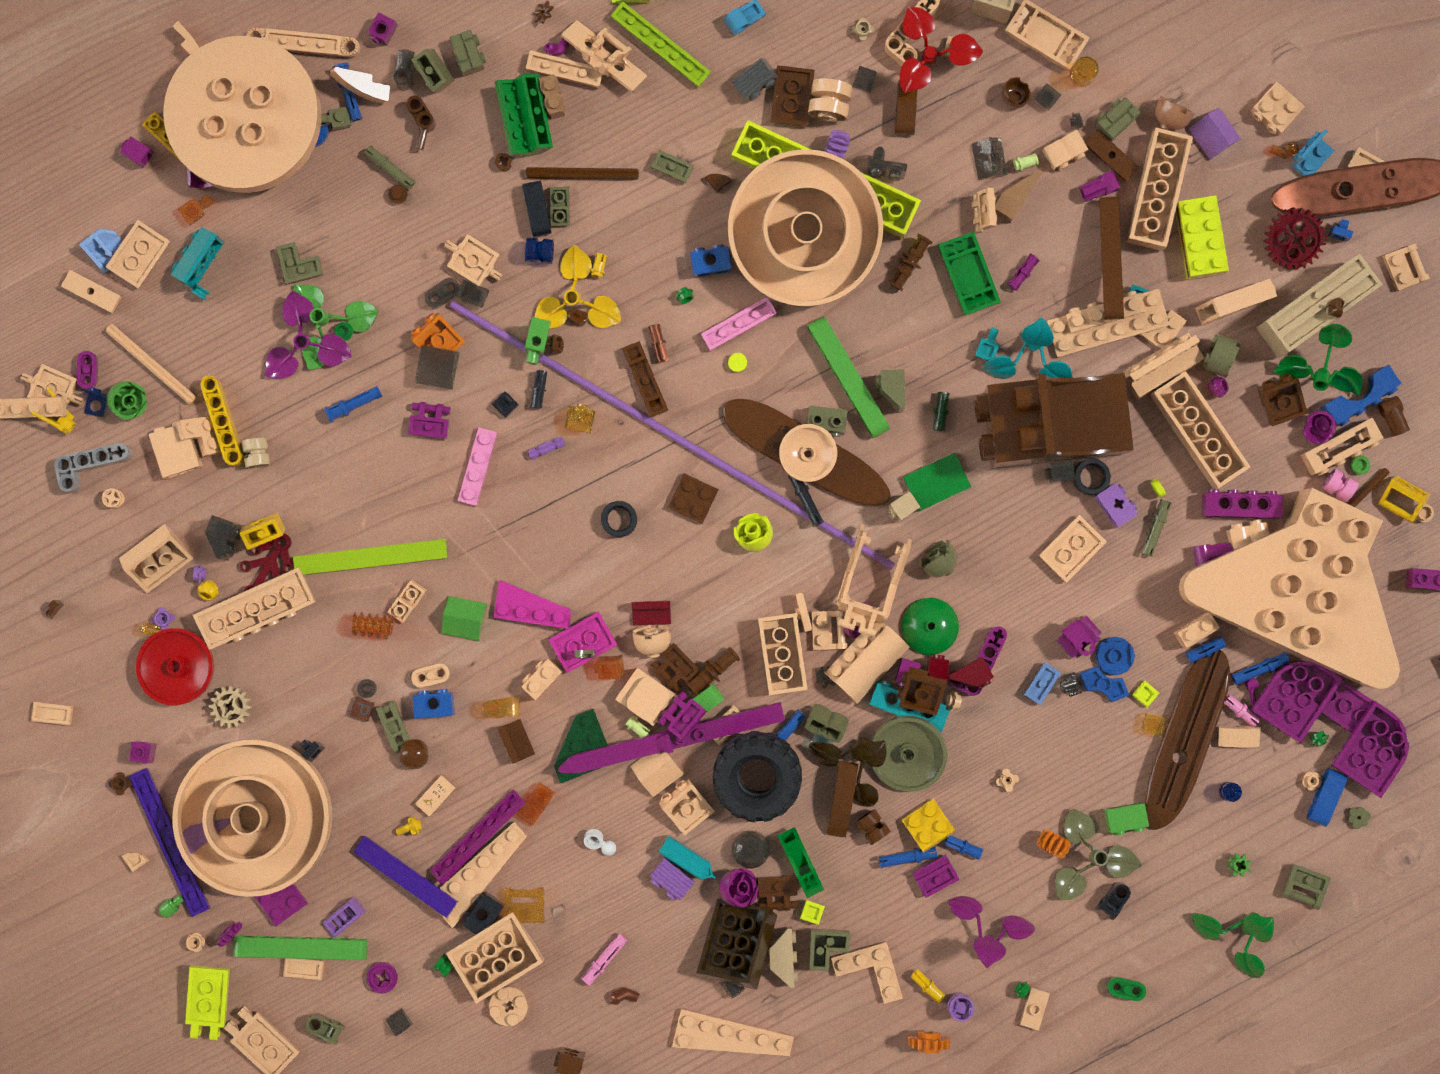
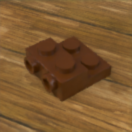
[1257,374,1308,427]
[897,667,947,716]

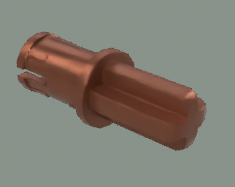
[648,324,668,363]

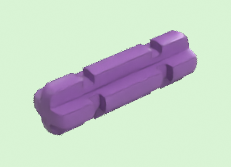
[528,437,565,459]

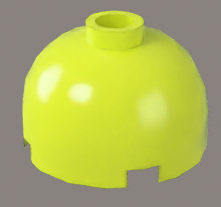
[734,513,773,552]

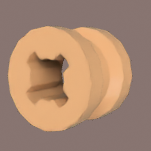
[102,488,125,508]

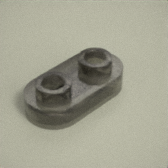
[425,278,460,309]

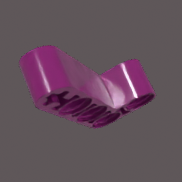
[947,626,1007,696]

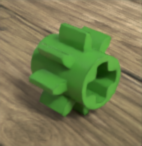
[1227,853,1252,877]

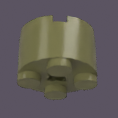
[1202,334,1241,378]

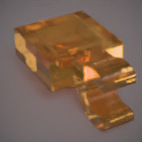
[178,195,214,226]

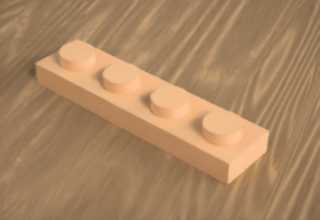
[525,50,603,88]
[0,396,67,418]

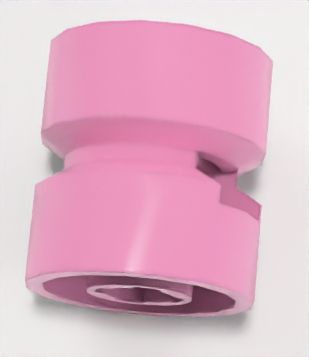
[1322,468,1359,503]

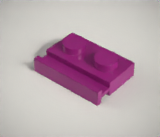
[912,854,960,898]

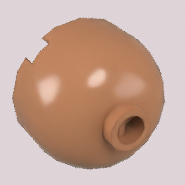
[1155,97,1195,131]

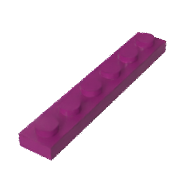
[430,789,526,885]

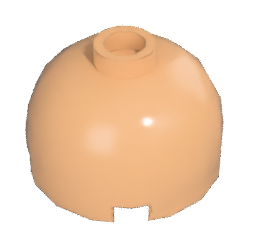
[632,624,671,658]

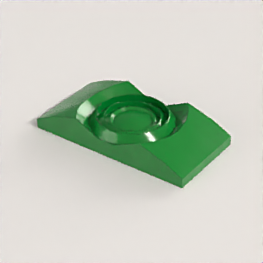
[938,231,1001,316]

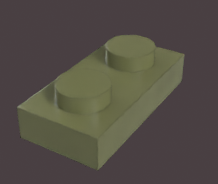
[651,150,694,184]

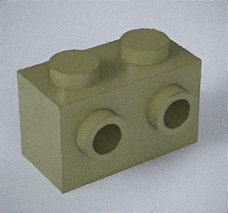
[411,49,455,92]
[807,406,848,437]

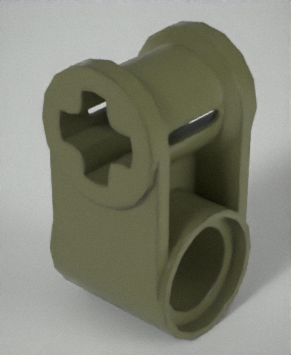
[306,1013,345,1045]

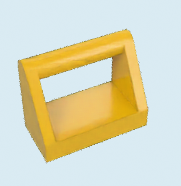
[1378,476,1431,524]

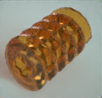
[352,612,394,639]

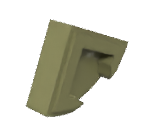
[575,650,595,658]

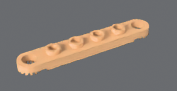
[246,28,360,58]

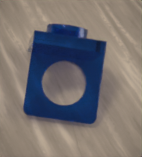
[82,388,107,417]

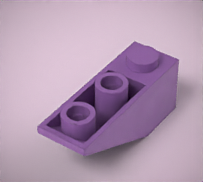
[183,818,231,854]

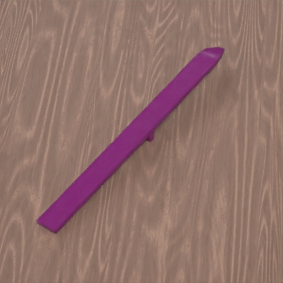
[558,702,785,773]

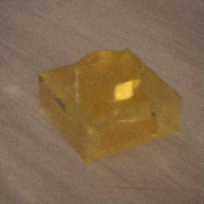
[1141,713,1165,736]

